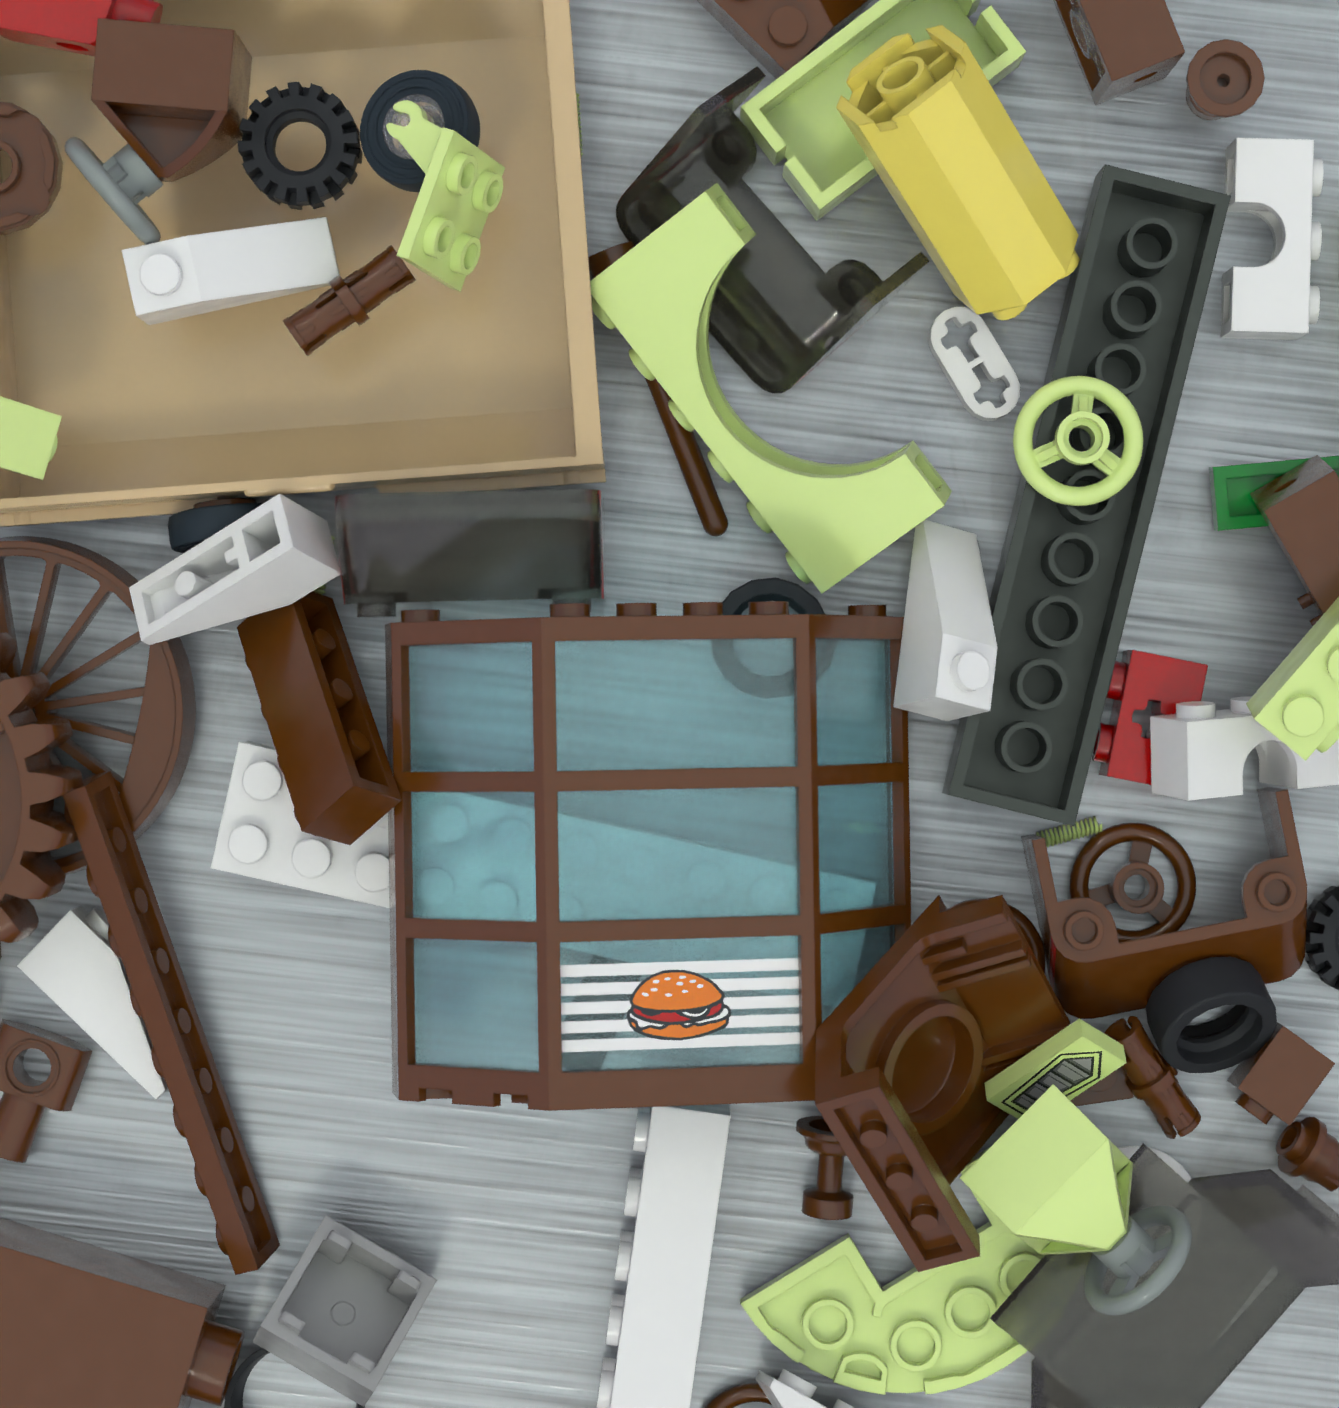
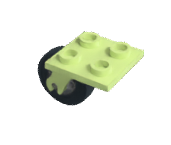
[360,70,505,292]

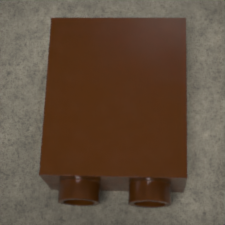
[0,1217,245,1408]

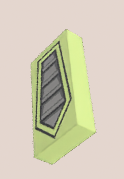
[984,1018,1127,1119]

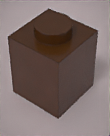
[1227,1022,1335,1126]

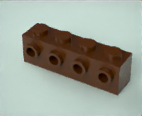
[237,591,402,845]

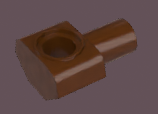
[0,1019,92,1163]

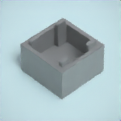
[252,1215,437,1407]

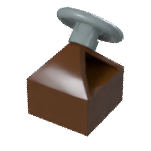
[64,18,252,245]

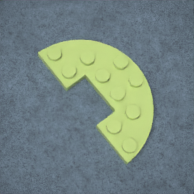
[740,1146,1090,1395]

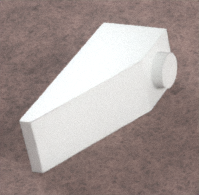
[122,217,340,325]
[129,494,341,645]
[893,520,998,721]
[17,906,169,1100]

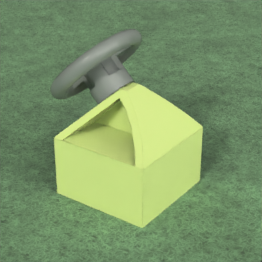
[960,1084,1192,1316]

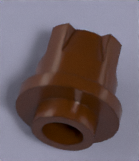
[1276,1117,1339,1192]

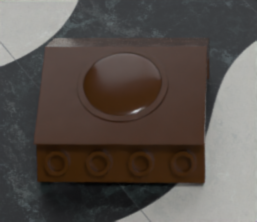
[815,895,1095,1272]

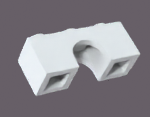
[1221,138,1324,340]
[1150,696,1339,801]

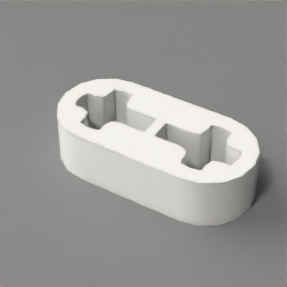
[928,307,1020,421]

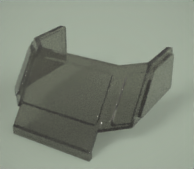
[990,1143,1339,1408]

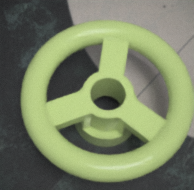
[1013,376,1143,506]

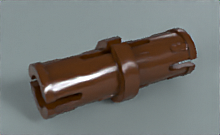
[283,245,416,356]
[1104,1016,1201,1139]

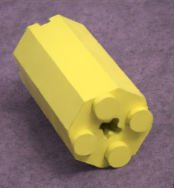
[836,25,1080,320]

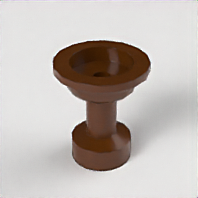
[1186,39,1265,120]
[796,1116,853,1220]

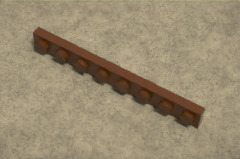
[63,771,280,1275]

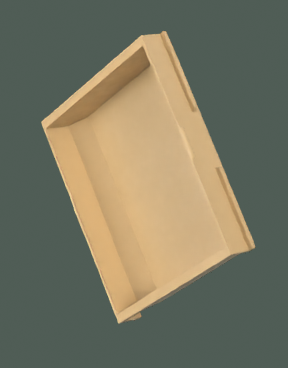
[0,0,606,527]

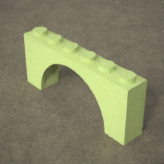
[590,183,952,594]

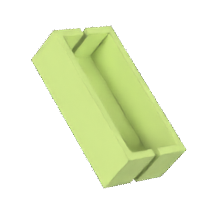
[739,0,1026,221]

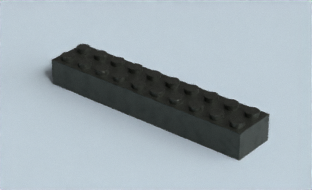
[942,164,1231,826]

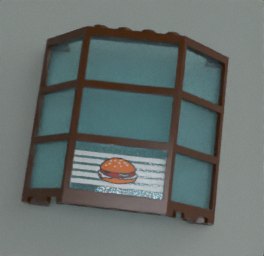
[385,601,911,1111]

